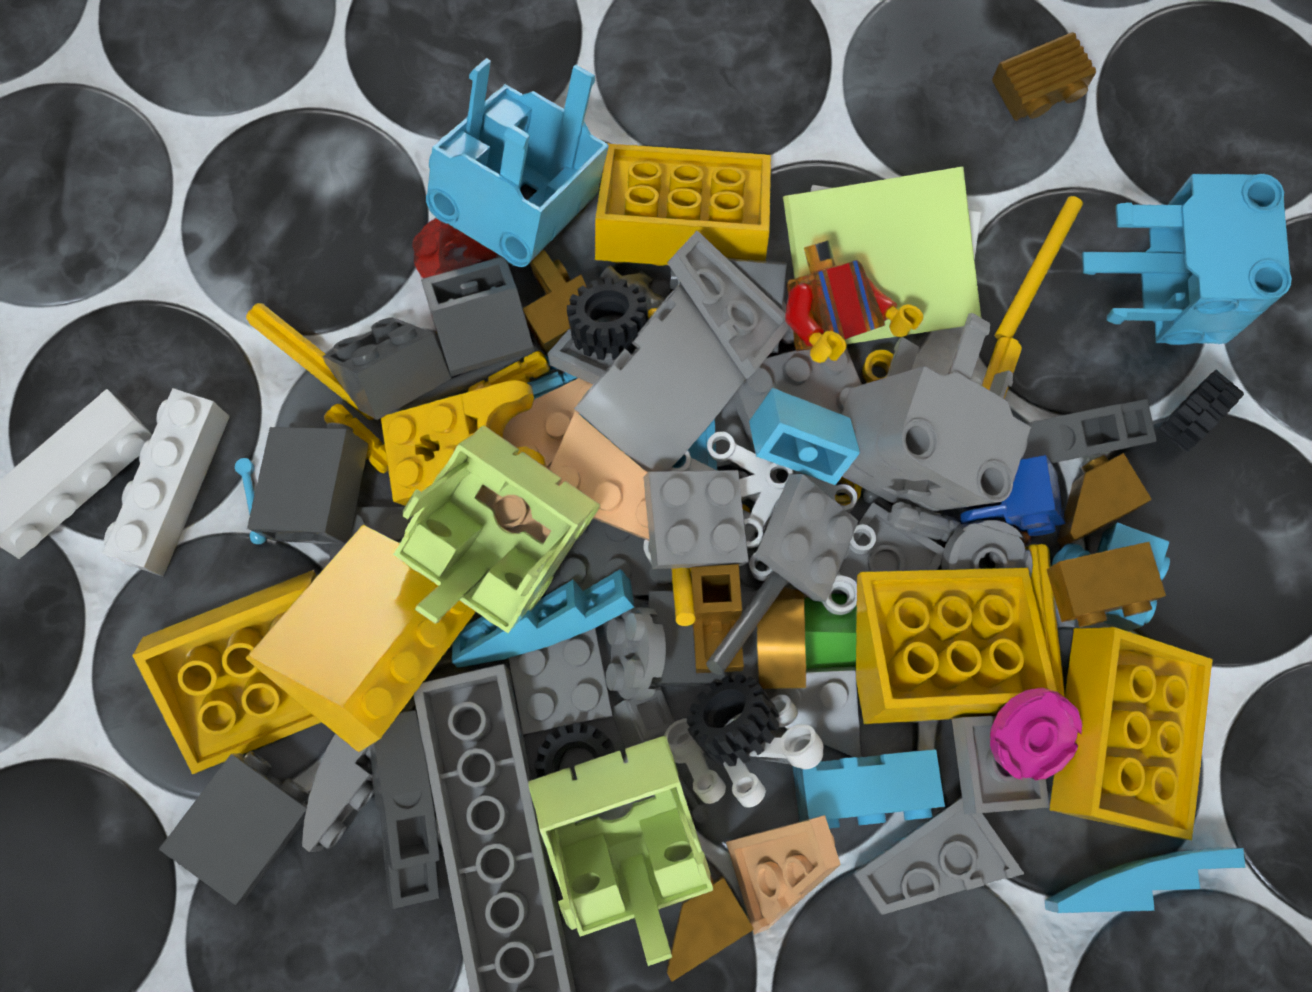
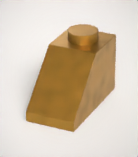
[1057,453,1152,548]
[667,875,754,982]

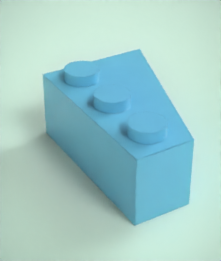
[793,749,945,829]

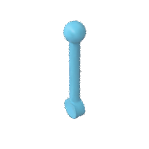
[235,458,267,544]

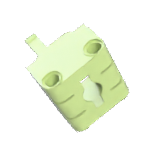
[393,425,600,633]
[528,735,713,966]

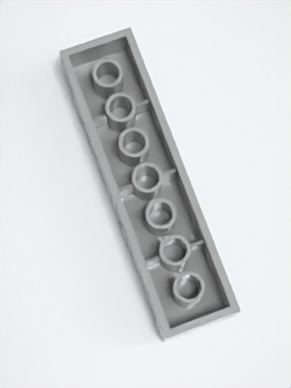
[414,664,576,992]

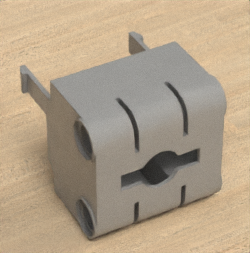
[841,313,1031,511]

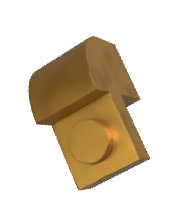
[523,249,586,356]
[691,564,744,674]
[757,587,806,689]

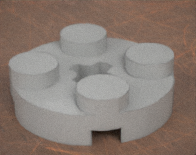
[941,520,1033,578]
[606,607,666,700]

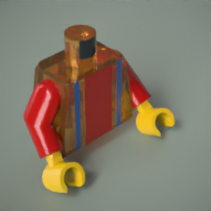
[784,240,924,363]

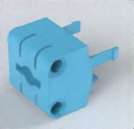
[426,58,609,267]
[1082,174,1292,345]

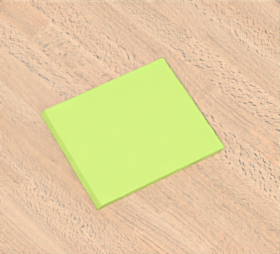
[783,167,981,348]

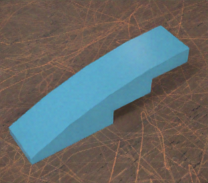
[452,569,634,668]
[1044,847,1246,913]

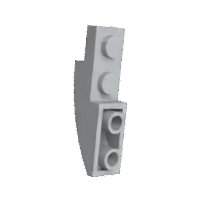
[302,695,416,852]

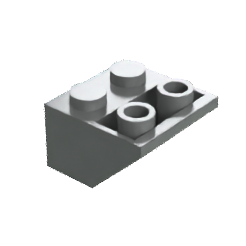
[421,257,534,377]
[322,317,451,420]

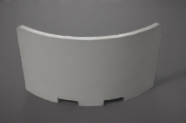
[574,283,745,473]

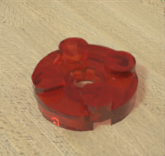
[412,218,498,279]

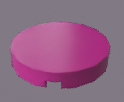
[990,688,1082,781]

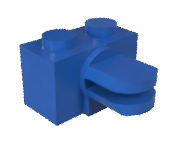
[960,455,1066,536]

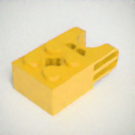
[381,380,546,506]

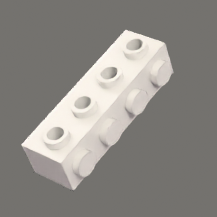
[102,388,230,577]
[0,389,152,559]

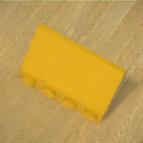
[595,143,771,266]
[245,525,476,752]
[856,568,1057,724]
[132,570,321,774]
[1049,627,1213,841]

